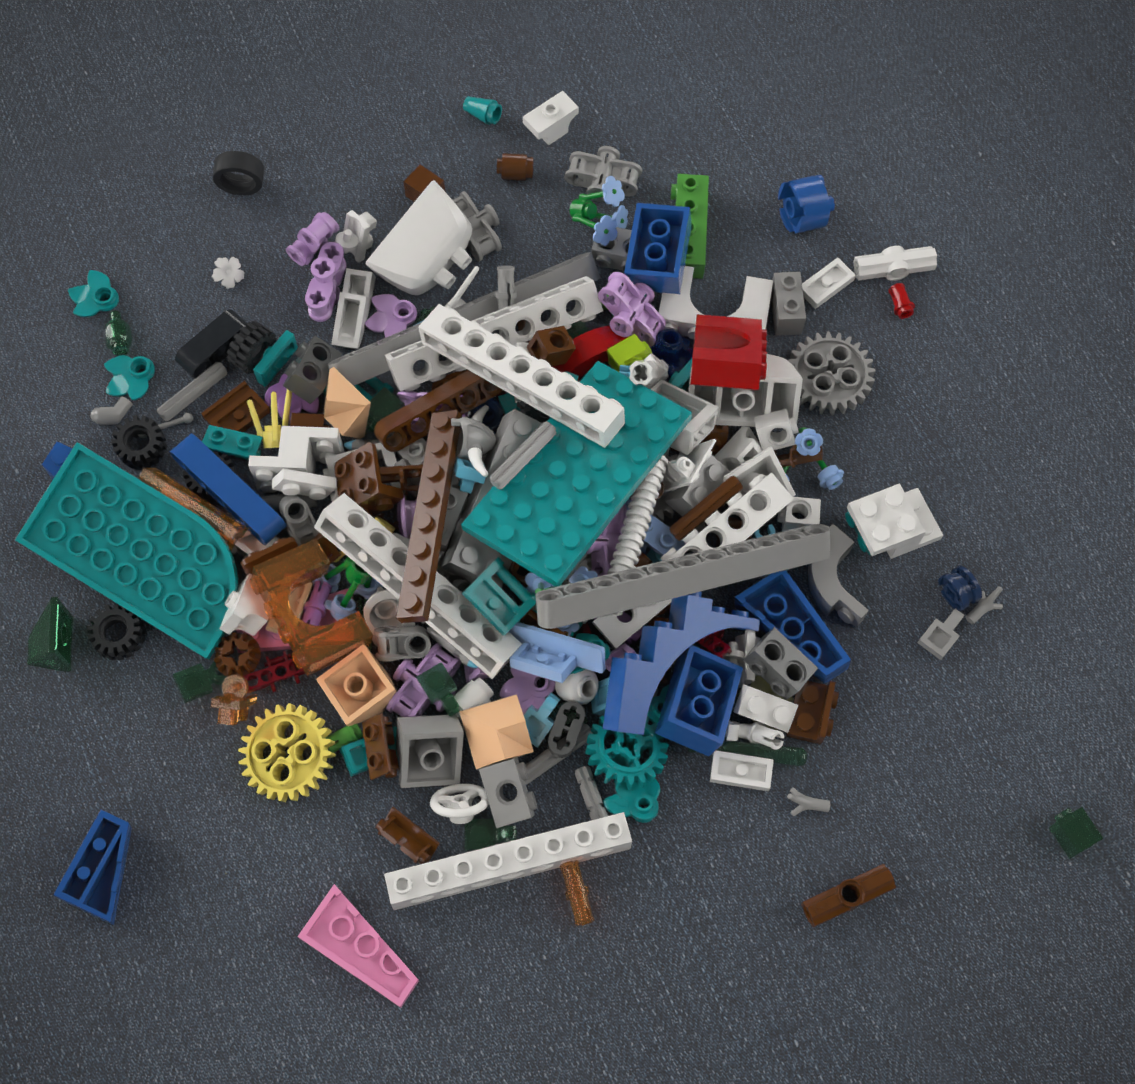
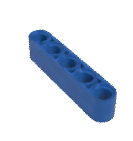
[169,433,287,546]

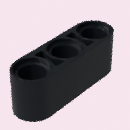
[175,309,247,379]

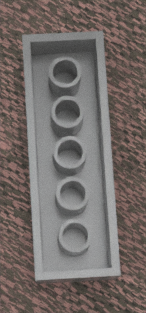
[440,409,542,588]

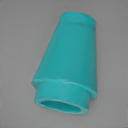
[463,96,502,125]

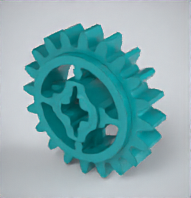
[585,715,669,790]

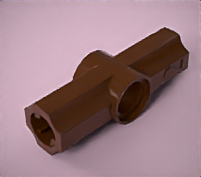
[801,864,896,928]

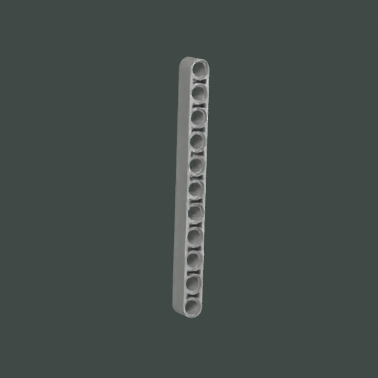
[328,252,601,386]
[535,524,831,629]

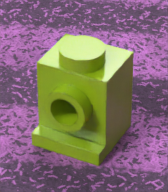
[607,334,652,372]

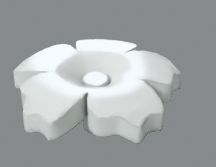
[212,257,244,289]

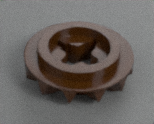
[213,632,261,679]

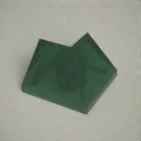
[27,597,73,672]

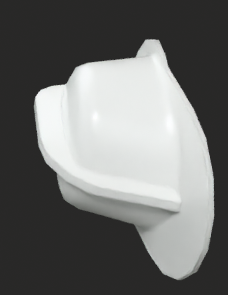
[363,586,415,648]

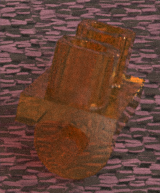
[211,674,257,725]

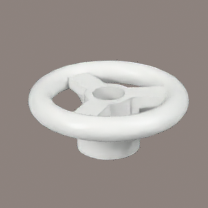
[430,784,489,824]

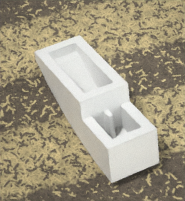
[331,268,376,349]

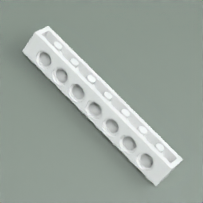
[385,276,603,392]
[418,304,625,448]
[592,472,794,649]
[314,493,522,679]
[384,812,632,910]

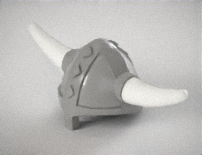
[451,405,497,477]

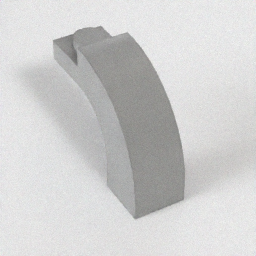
[808,524,869,627]

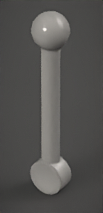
[137,413,193,438]

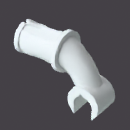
[725,720,784,750]

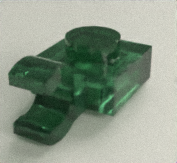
[416,662,460,717]
[465,819,517,852]

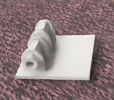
[662,439,716,492]

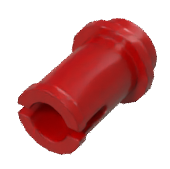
[888,283,915,319]

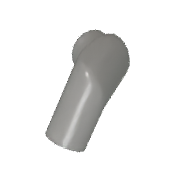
[90,397,133,425]

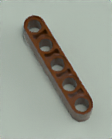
[374,370,502,452]

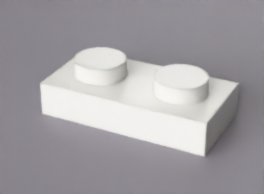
[802,258,856,309]
[272,468,337,500]
[733,684,798,733]
[710,751,773,791]

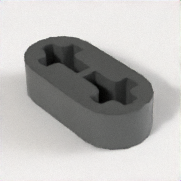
[548,701,585,758]

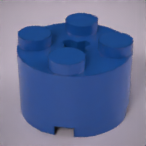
[778,175,835,234]

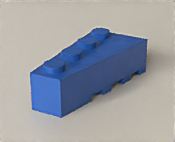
[735,570,851,684]

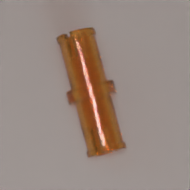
[560,860,595,926]

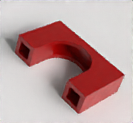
[690,314,767,390]

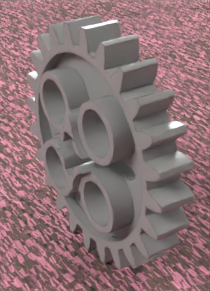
[788,331,875,415]

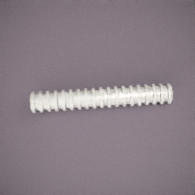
[607,455,669,616]

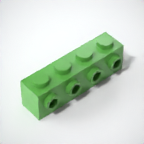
[670,174,709,279]

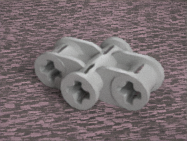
[564,146,642,202]
[453,191,502,262]

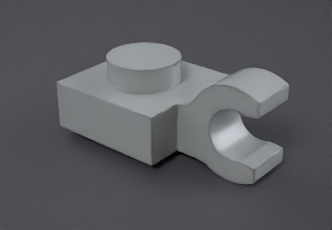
[917,608,965,660]

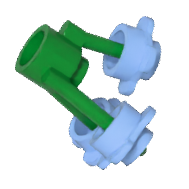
[312,557,383,622]

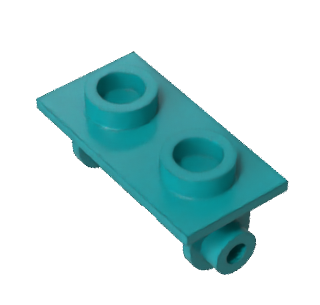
[202,425,263,460]

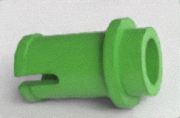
[326,724,363,753]

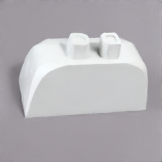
[366,180,472,295]
[689,354,803,428]

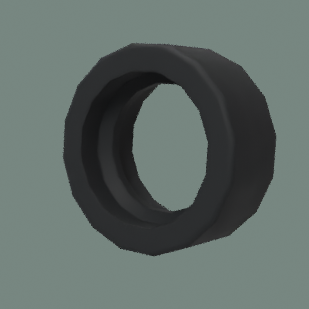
[213,151,264,195]

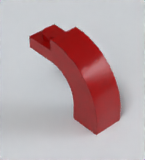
[553,325,630,380]

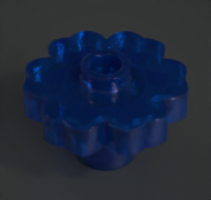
[650,329,693,380]

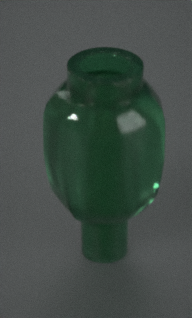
[105,310,132,356]

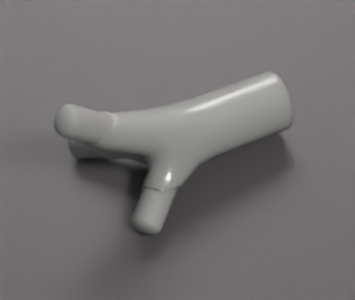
[965,586,1003,625]
[787,787,830,816]

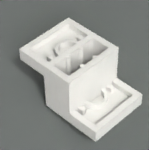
[248,426,345,493]
[847,483,943,559]

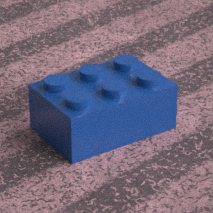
[624,203,692,294]
[655,645,743,756]

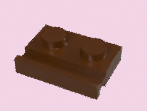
[201,381,271,432]

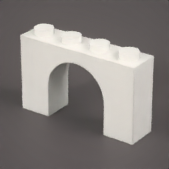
[657,266,773,339]

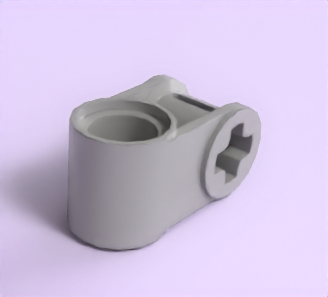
[279,495,320,550]
[374,625,431,661]

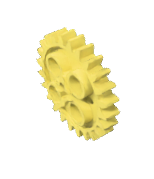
[238,703,336,802]

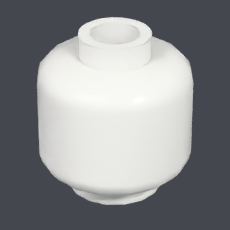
[555,669,598,705]

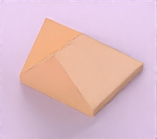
[324,367,371,439]
[316,644,396,727]
[460,695,534,770]

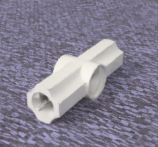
[853,246,937,281]
[629,353,669,389]

